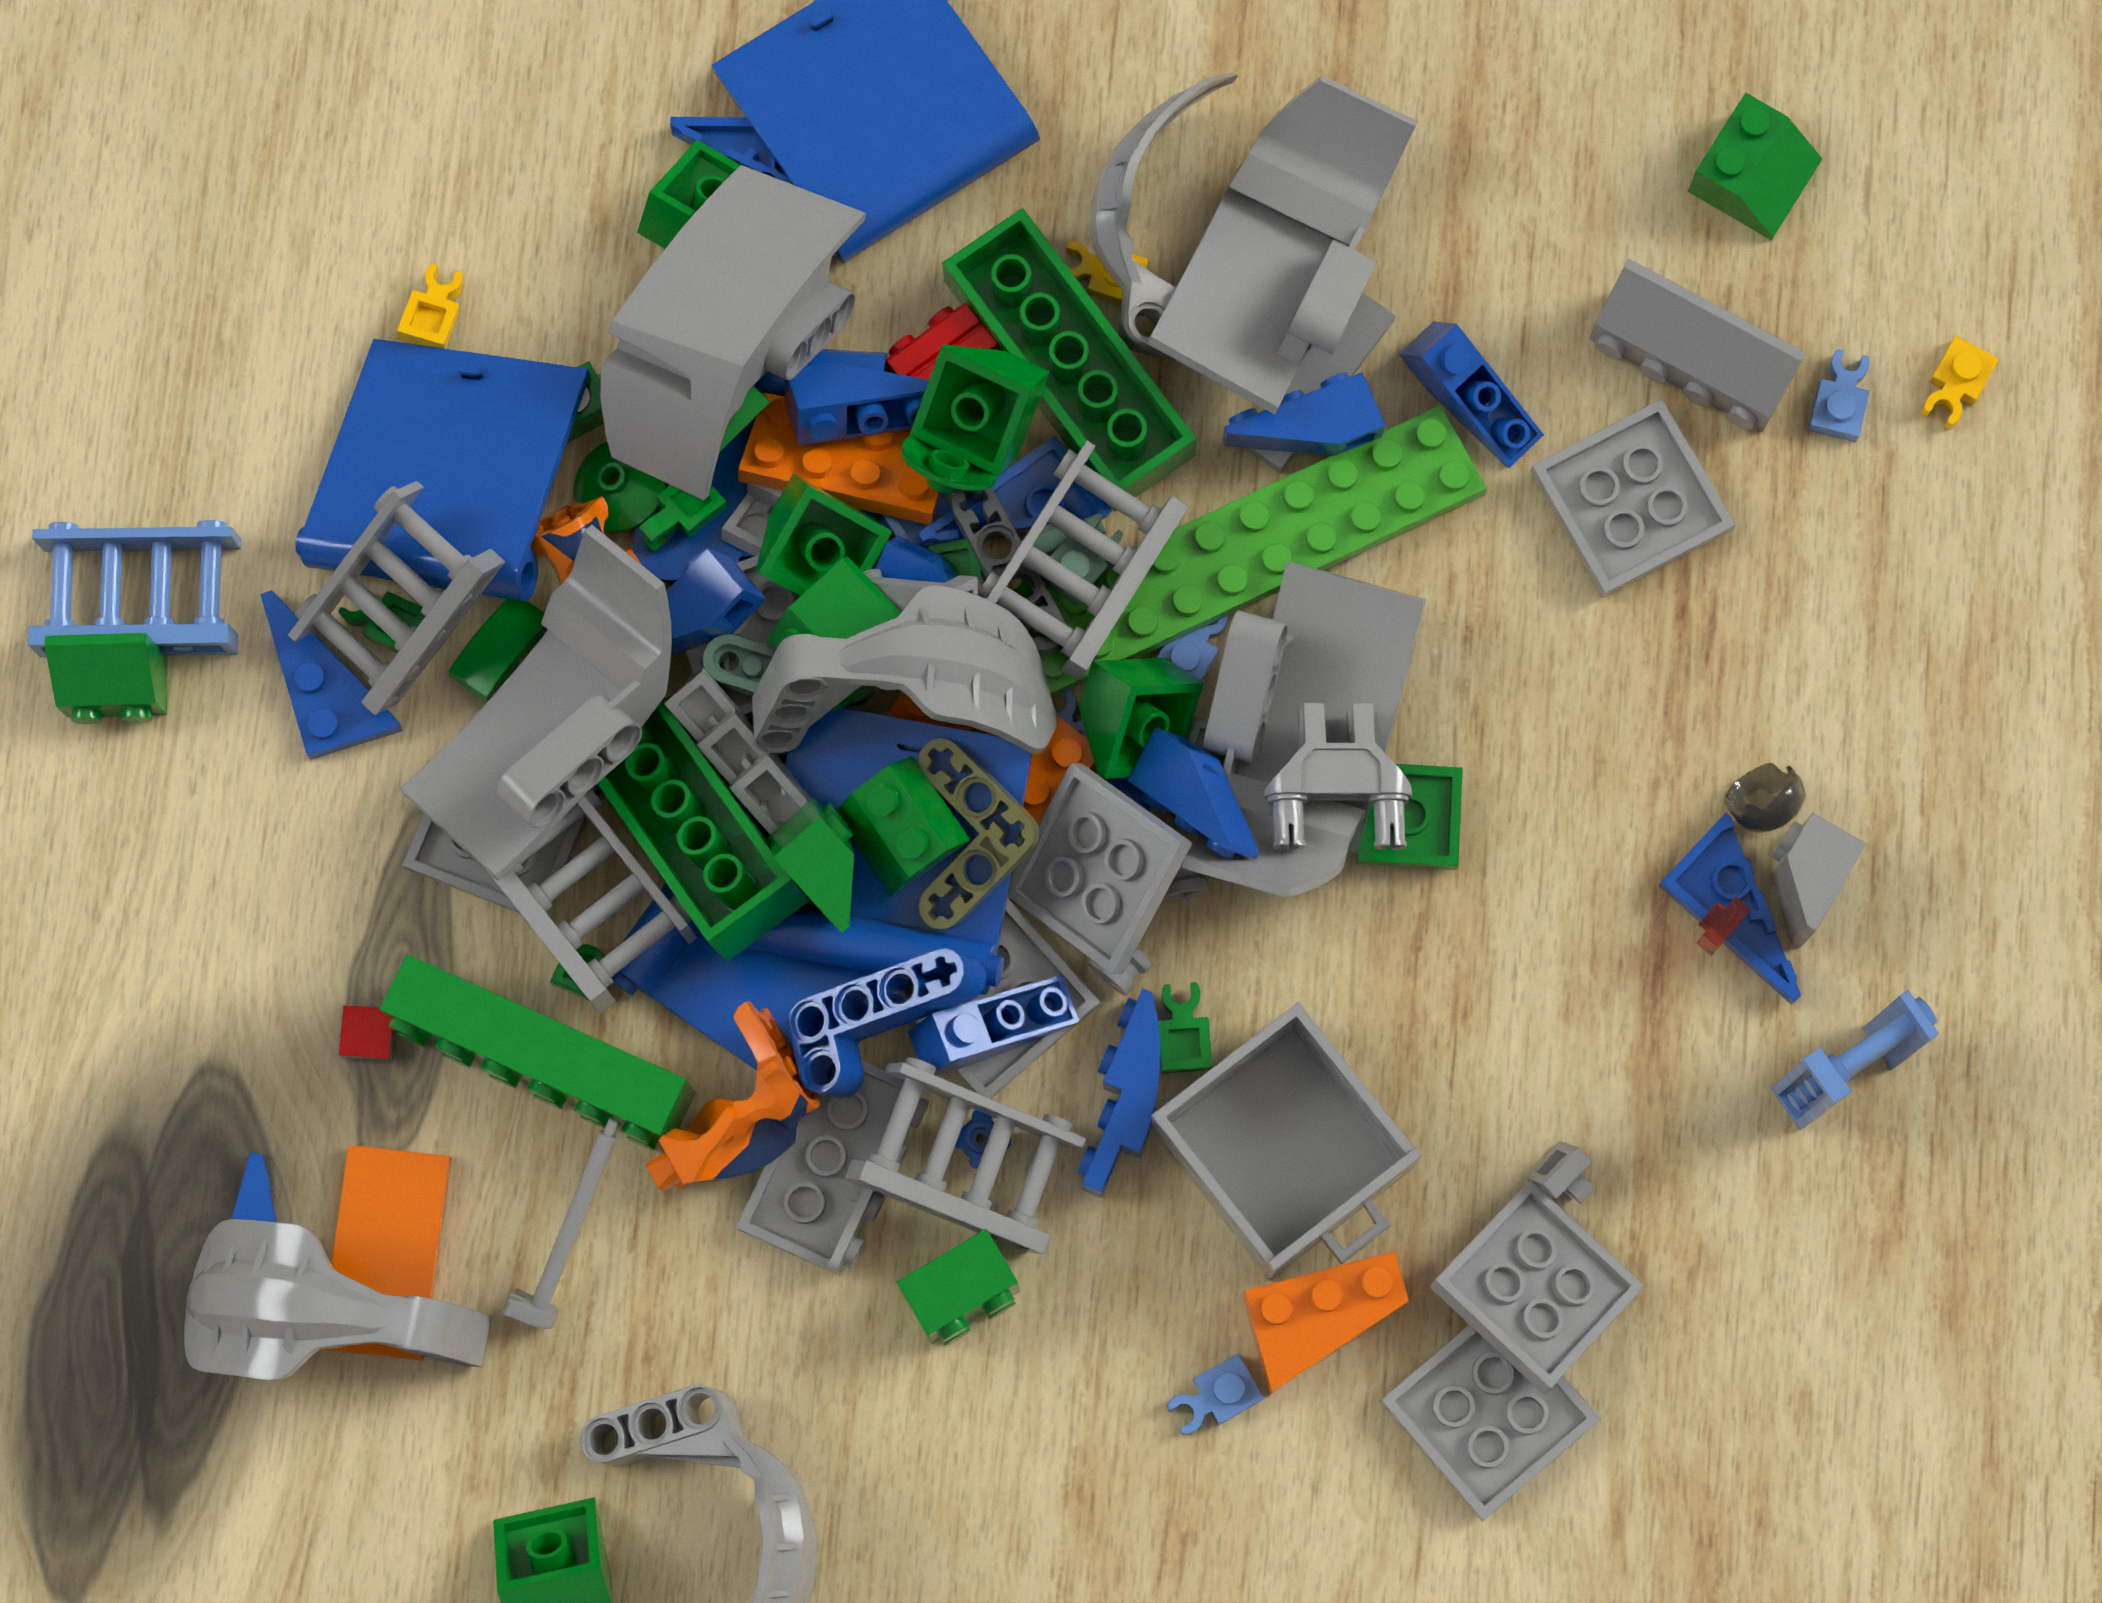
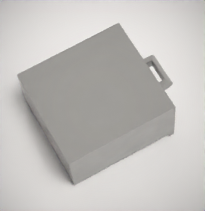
[1150,1002,1422,1281]

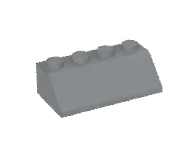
[1589,259,1806,432]

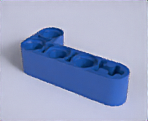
[788,948,986,1098]

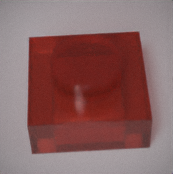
[1696,896,1751,956]

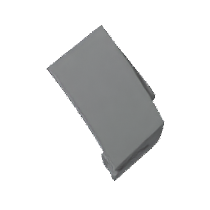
[1147,75,1418,415]
[600,165,866,501]
[400,525,672,880]
[1181,561,1426,898]

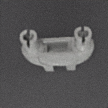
[1264,703,1412,850]

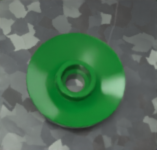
[901,435,998,493]
[574,442,668,533]

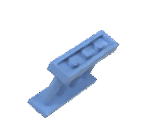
[28,520,241,657]
[1771,990,1939,1130]

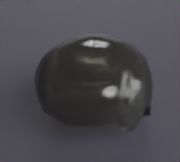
[1724,762,1806,833]

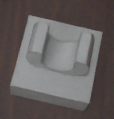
[1526,1141,1594,1204]

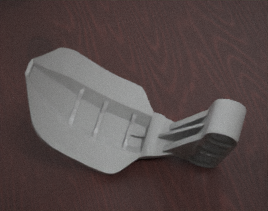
[1089,73,1238,360]
[752,585,1057,754]
[184,1219,492,1381]
[580,1385,818,1603]

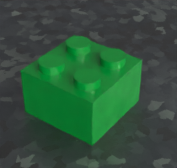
[896,1228,1020,1346]

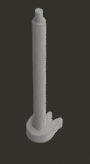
[503,1118,618,1329]

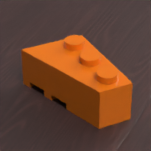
[1243,1251,1409,1396]

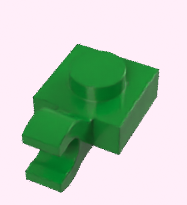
[639,485,727,553]

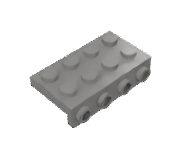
[736,1060,929,1276]

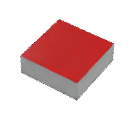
[338,1005,395,1061]

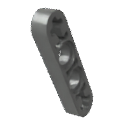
[952,488,1065,658]

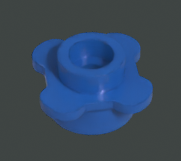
[955,1110,1012,1169]

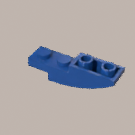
[1077,988,1160,1198]

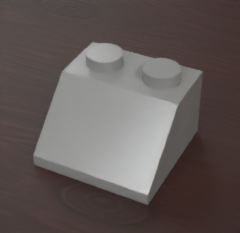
[1771,813,1866,948]

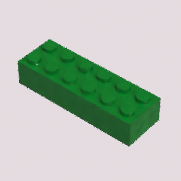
[942,207,1197,511]
[597,697,810,962]
[379,954,696,1150]

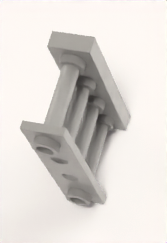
[978,441,1189,681]
[288,481,505,716]
[486,789,697,1014]
[844,1057,1086,1254]

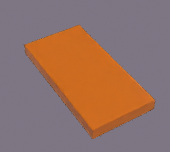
[321,1145,452,1361]

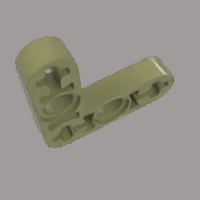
[918,738,1040,930]

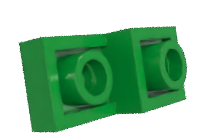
[449,599,548,703]

